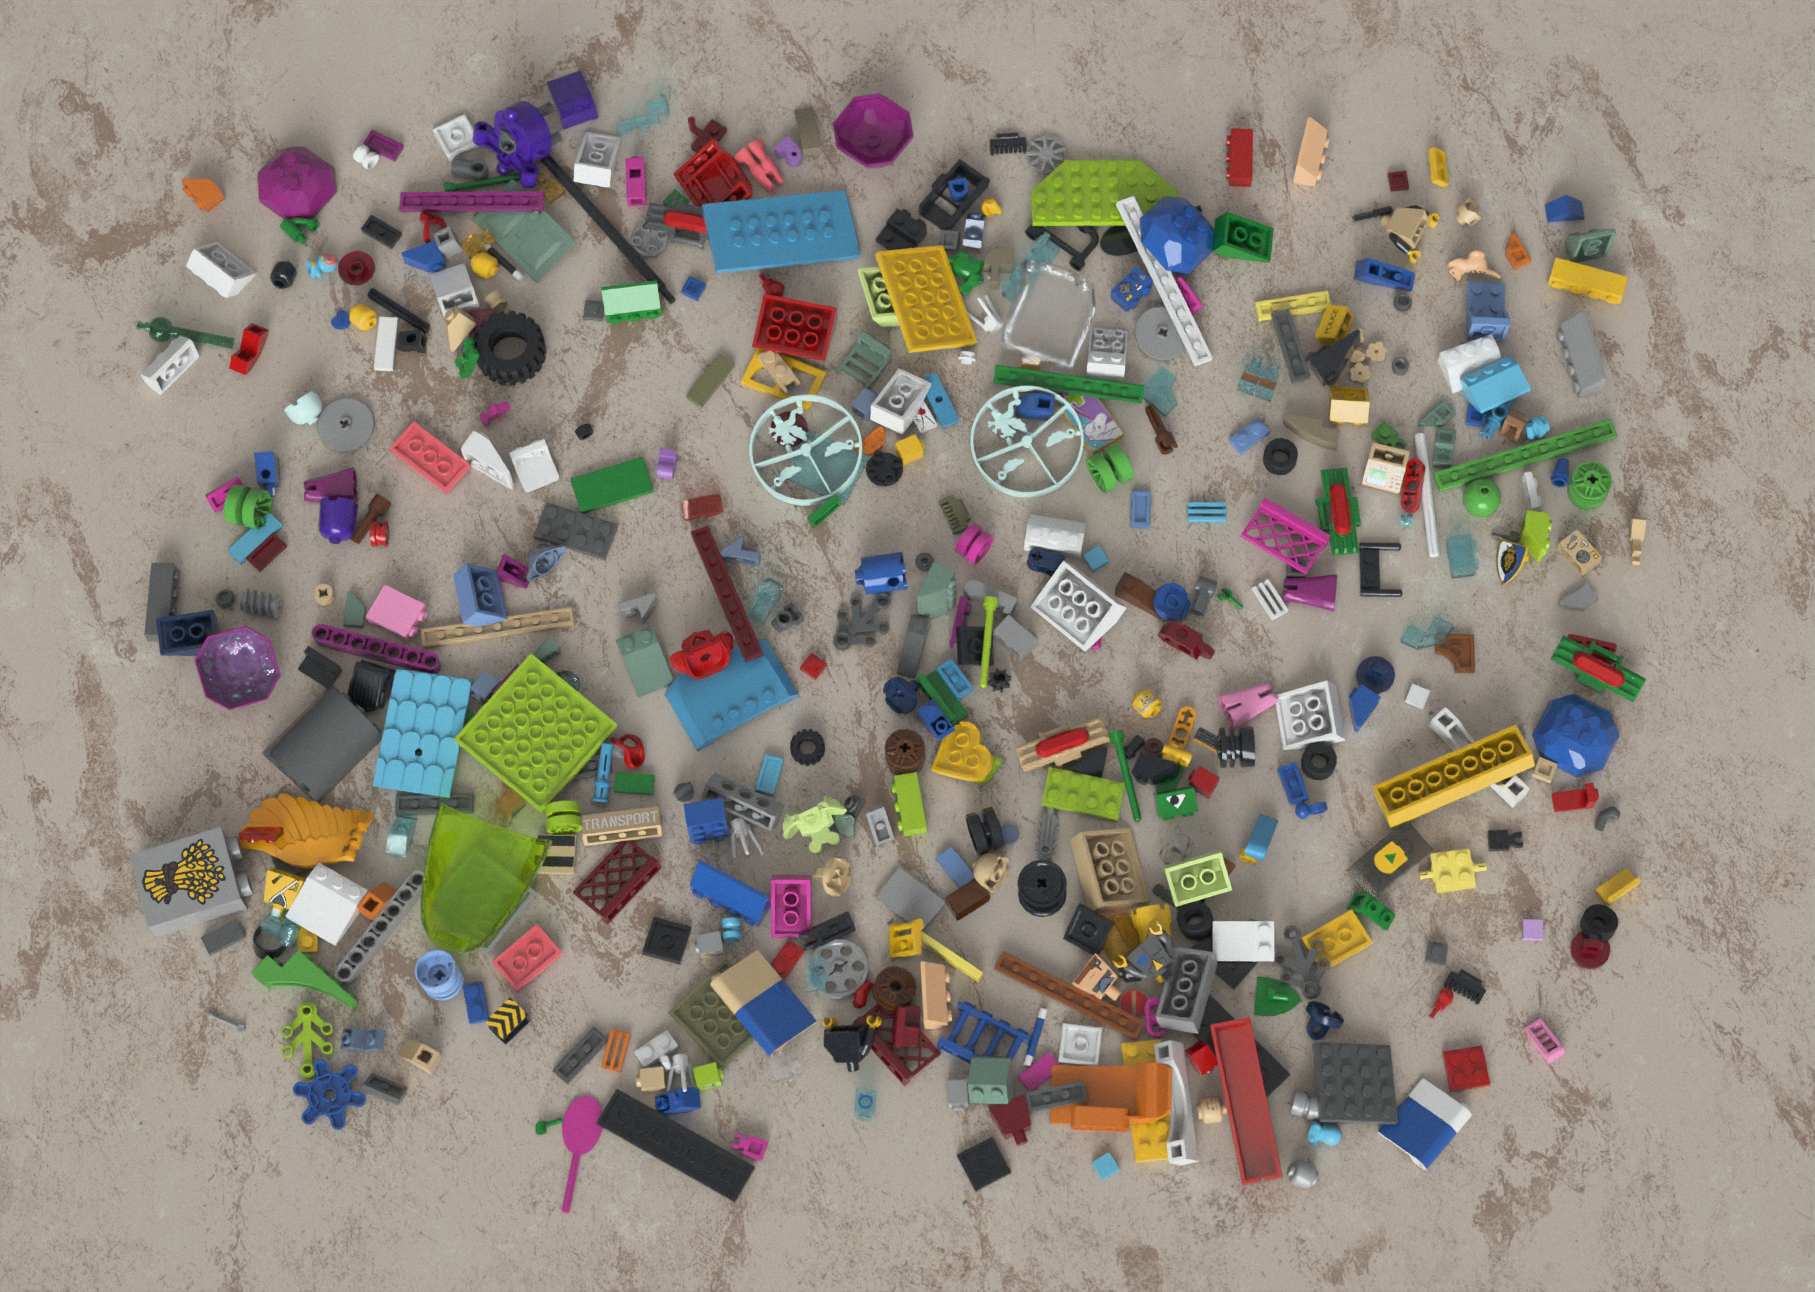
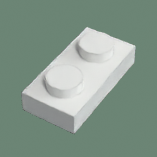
[1522,471,1542,512]

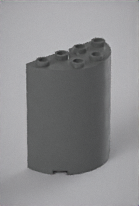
[262,686,382,803]

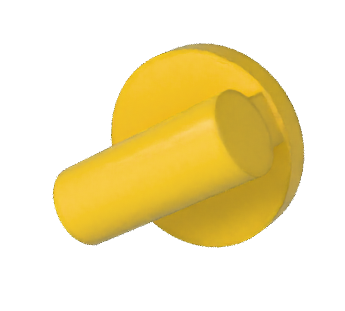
[981,198,1003,217]

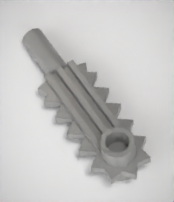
[1035,807,1060,860]

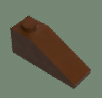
[1115,572,1166,622]

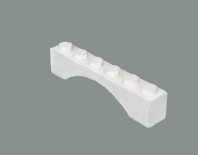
[1429,707,1530,808]
[1154,1040,1199,1165]

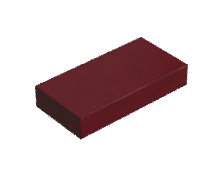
[246,532,287,572]

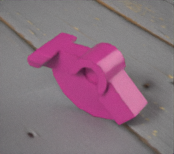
[479,401,511,427]

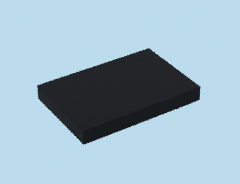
[1190,932,1259,990]

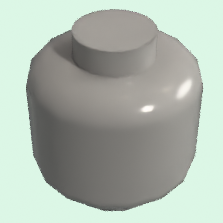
[1287,1159,1319,1189]

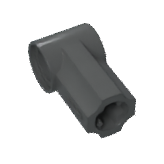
[451,158,489,180]
[1189,576,1217,616]

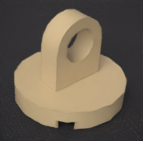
[813,857,851,897]

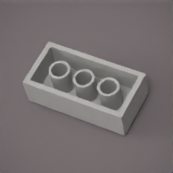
[1155,947,1218,1034]

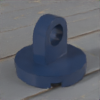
[1356,656,1395,694]
[883,677,920,715]
[1305,1001,1344,1040]

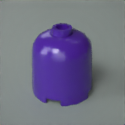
[318,497,358,544]

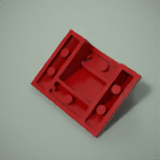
[674,138,753,207]

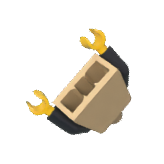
[1381,205,1439,264]

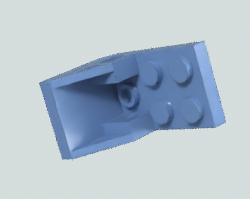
[1466,281,1510,341]

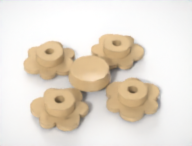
[1347,326,1387,384]

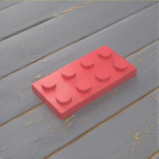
[389,422,471,495]

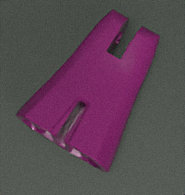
[304,467,358,504]
[1282,574,1337,611]

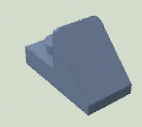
[721,536,761,566]

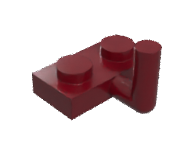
[688,117,727,153]

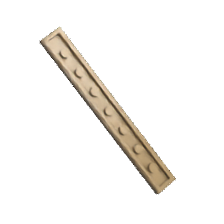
[420,606,575,649]

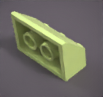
[857,267,899,327]
[1162,850,1232,907]

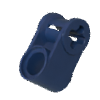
[1027,548,1065,576]

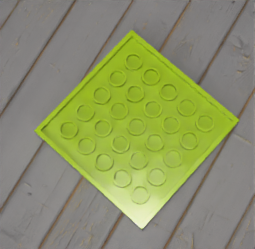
[454,653,619,814]

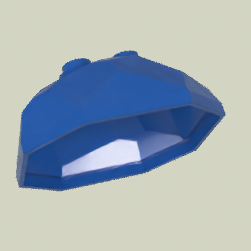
[1140,197,1214,274]
[1532,694,1620,777]

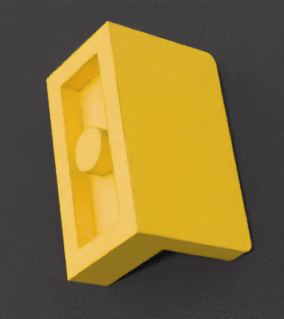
[1595,868,1642,906]

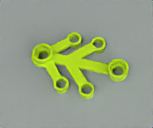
[281,1002,334,1079]

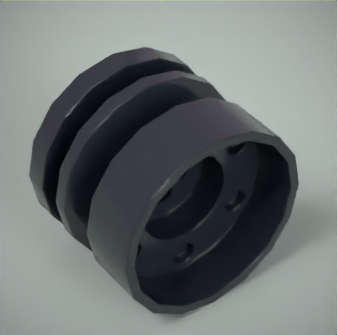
[1216,726,1255,768]

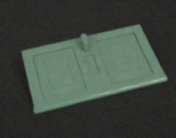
[473,179,577,283]

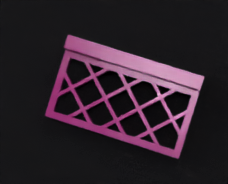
[1240,498,1331,574]

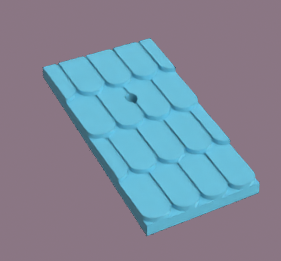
[373,668,473,798]

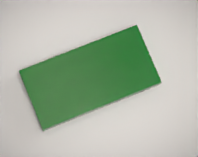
[570,457,654,514]

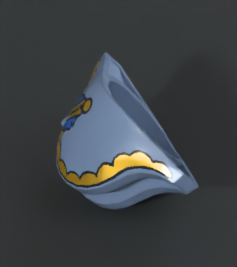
[526,542,567,582]

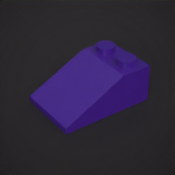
[546,71,598,129]

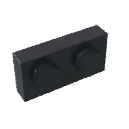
[361,215,402,249]

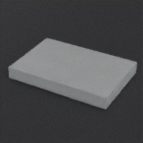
[875,867,946,932]

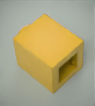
[895,434,925,466]

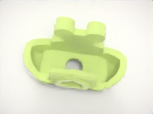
[782,794,847,854]

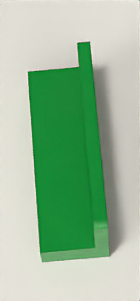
[917,670,968,726]

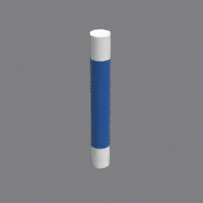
[1023,1008,1048,1067]

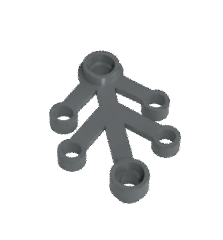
[833,593,890,651]
[1274,925,1331,1000]

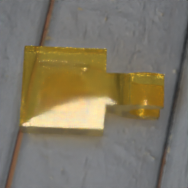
[537,172,565,204]
[460,230,496,259]

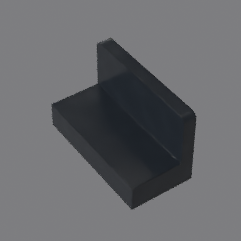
[298,646,342,688]

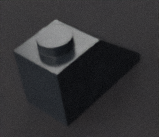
[1131,752,1180,785]

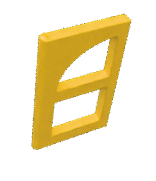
[741,348,827,411]

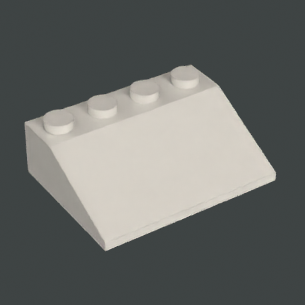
[1031,561,1127,651]

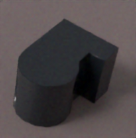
[396,330,427,353]

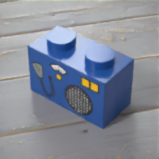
[1110,266,1153,312]

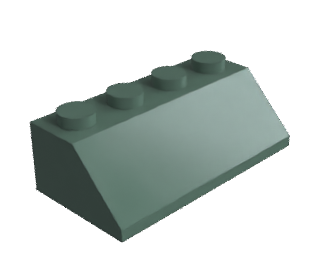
[917,562,957,620]

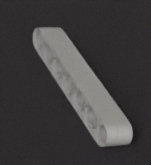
[335,870,429,985]

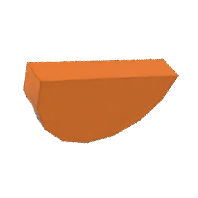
[853,425,885,456]

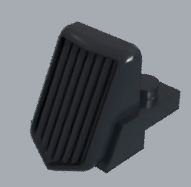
[348,660,396,712]

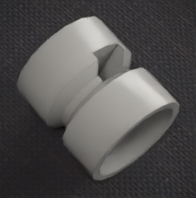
[1290,1089,1319,1121]

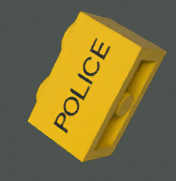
[1315,305,1354,347]

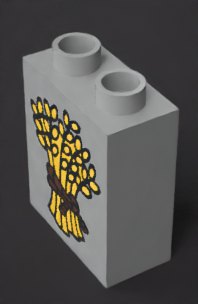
[129,827,253,937]

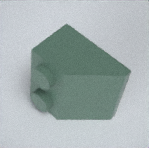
[968,1056,1015,1104]

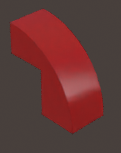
[229,323,269,375]

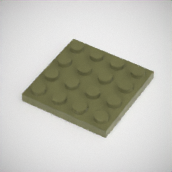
[668,959,755,1070]

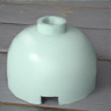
[284,390,323,425]

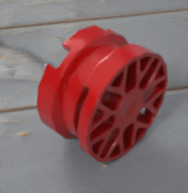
[370,521,389,547]

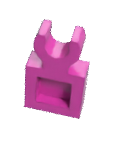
[730,1133,769,1162]

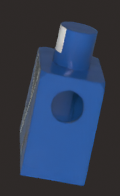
[254,451,280,498]

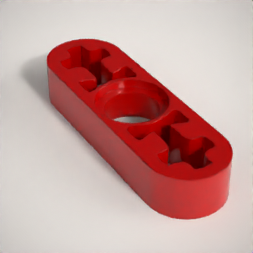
[1400,458,1426,513]

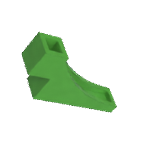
[251,950,358,1010]

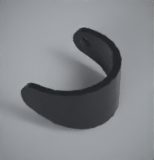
[253,926,288,960]

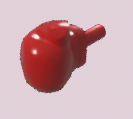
[759,274,785,297]
[1429,987,1454,1019]

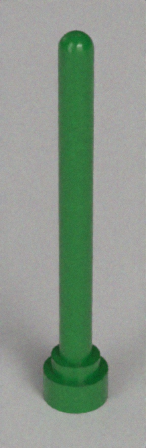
[443,173,520,192]
[1108,730,1141,822]

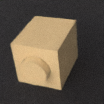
[636,1067,666,1093]

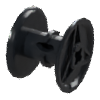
[1017,859,1067,917]

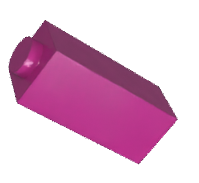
[625,156,646,206]

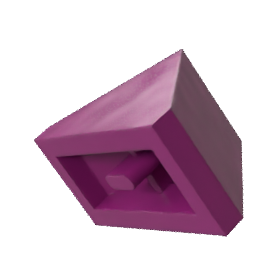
[496,554,529,589]

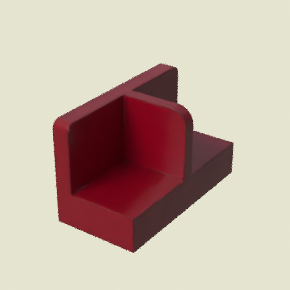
[893,1005,921,1048]

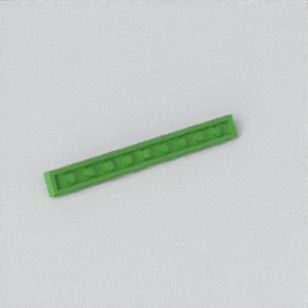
[1433,419,1618,492]

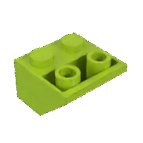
[1519,510,1552,562]

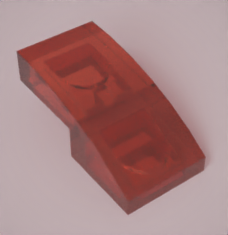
[680,494,724,521]

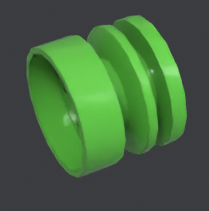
[1567,461,1612,510]

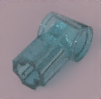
[260,914,301,947]

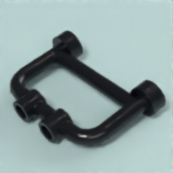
[1025,225,1099,271]

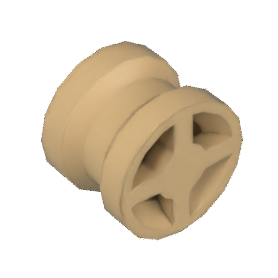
[484,290,508,314]
[314,584,335,607]

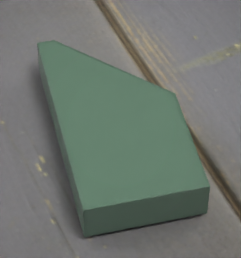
[1418,400,1456,427]
[343,591,366,628]

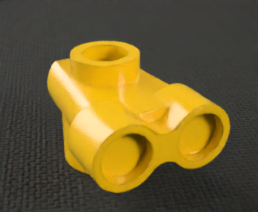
[1161,743,1193,768]

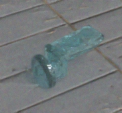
[616,92,670,135]

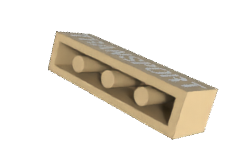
[581,806,662,846]

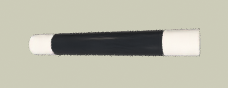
[481,241,524,282]

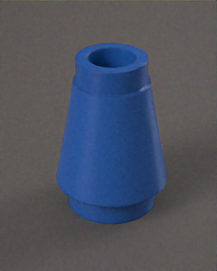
[1550,458,1569,487]

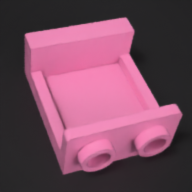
[366,585,427,642]

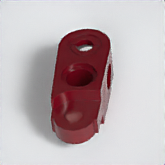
[1158,621,1215,660]

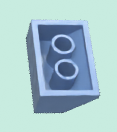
[453,563,507,627]

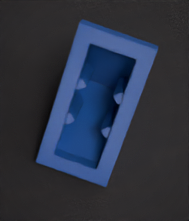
[1545,195,1584,223]

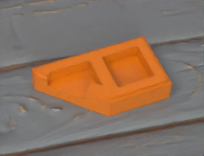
[1505,232,1531,270]

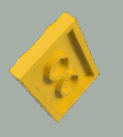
[1301,909,1373,969]

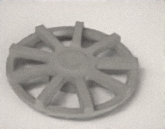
[1026,135,1067,174]

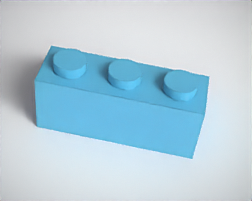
[1460,356,1531,413]

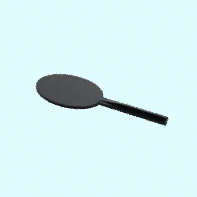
[1100,206,1202,256]

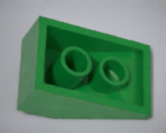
[1212,211,1274,263]

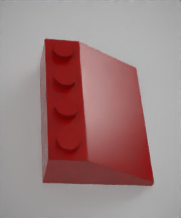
[752,294,838,361]

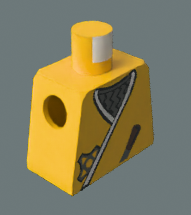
[264,868,307,917]

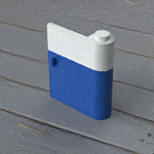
[1378,1078,1472,1170]

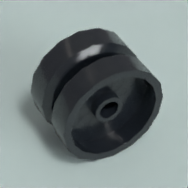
[965,807,1005,856]

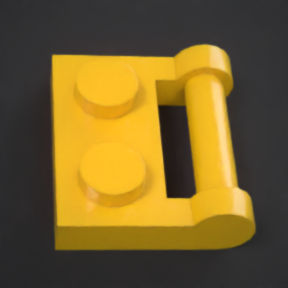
[889,918,924,959]

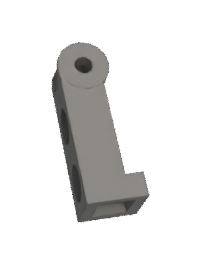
[964,580,1018,618]

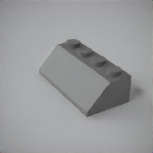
[1556,311,1607,398]

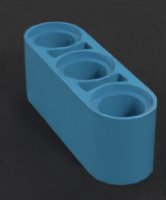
[1244,814,1279,861]

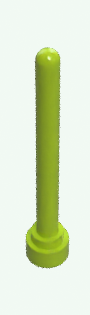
[980,596,999,688]

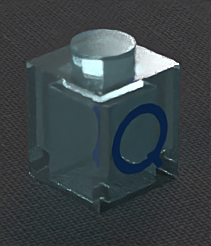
[854,1089,877,1121]

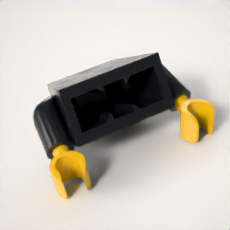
[822,1015,882,1072]

